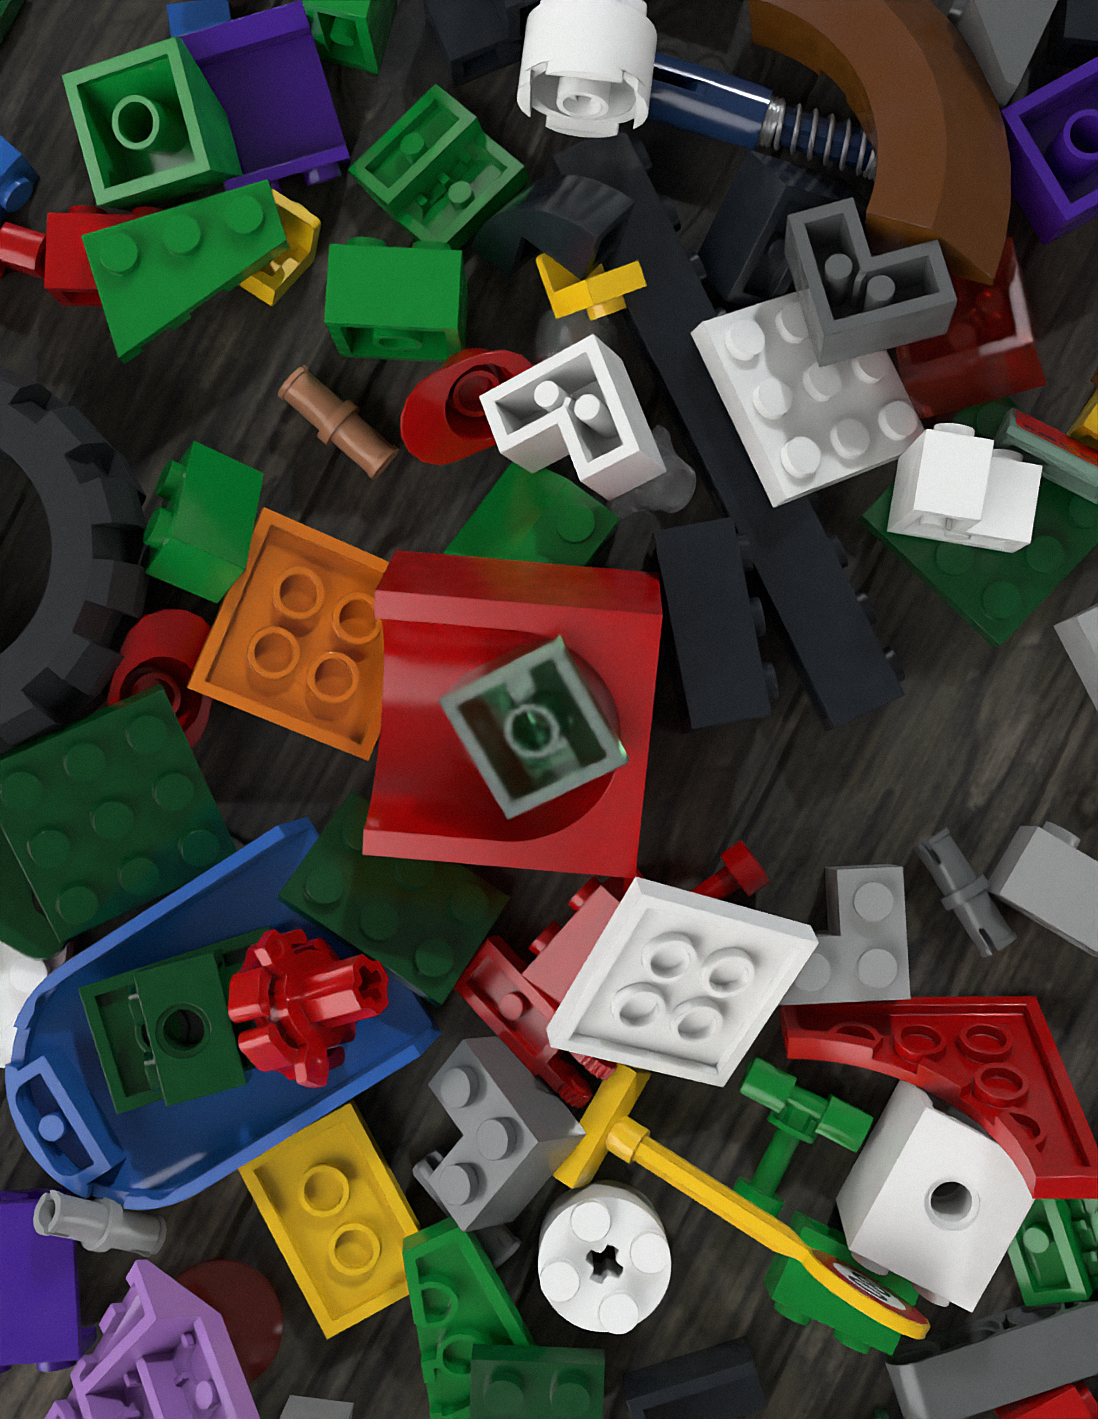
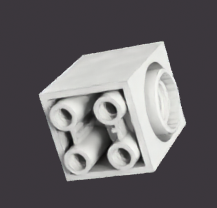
[836,1079,1035,1312]

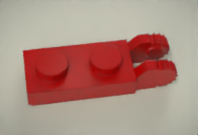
[453,935,618,1108]

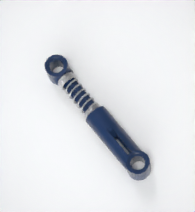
[646,52,877,181]

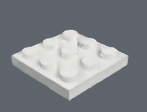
[691,292,925,508]
[546,876,819,1087]

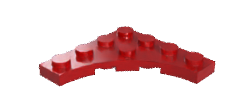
[780,996,1098,1199]

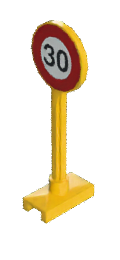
[552,1063,931,1340]

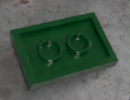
[276,790,510,1008]
[78,925,284,1114]
[470,1344,605,1419]

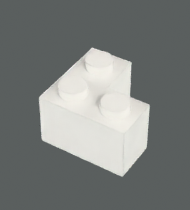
[479,334,667,501]
[887,423,1042,553]

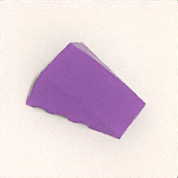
[45,1259,260,1419]

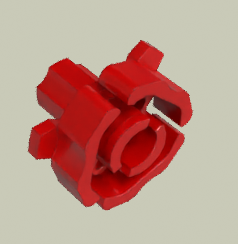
[228,929,389,1089]

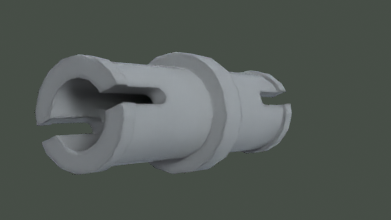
[33,1190,167,1257]

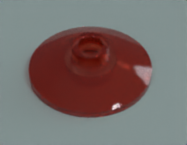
[174,1259,284,1384]

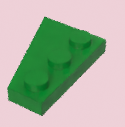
[81,179,290,364]
[402,1216,537,1419]

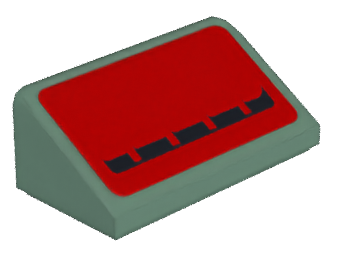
[993,408,1098,505]

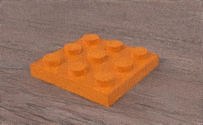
[186,507,390,761]

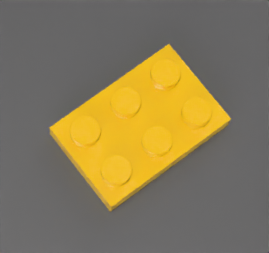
[238,1099,423,1339]

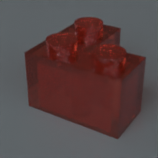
[896,237,1047,420]

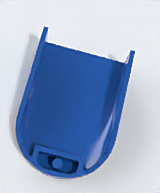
[5,816,442,1210]

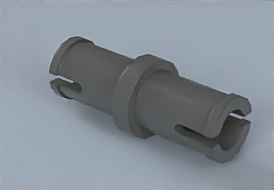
[912,827,1018,958]

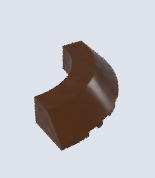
[748,0,1011,286]

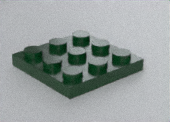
[857,381,1098,648]
[0,684,237,943]

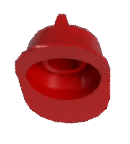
[400,348,534,465]
[107,609,213,748]

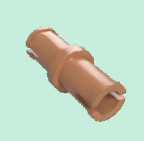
[278,365,399,480]

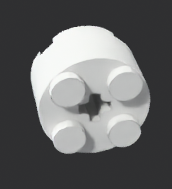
[517,0,657,138]
[538,1179,671,1334]

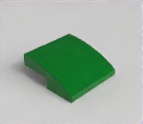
[348,84,530,250]
[1007,1199,1098,1307]

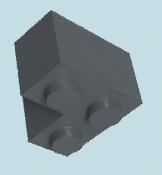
[784,197,957,368]
[427,1036,587,1233]

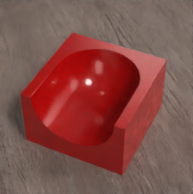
[362,550,663,878]

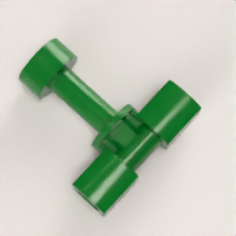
[732,1053,874,1218]

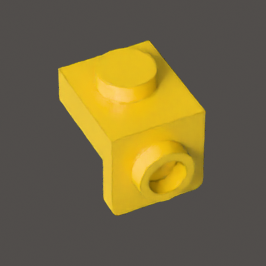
[238,189,321,307]
[536,253,647,321]

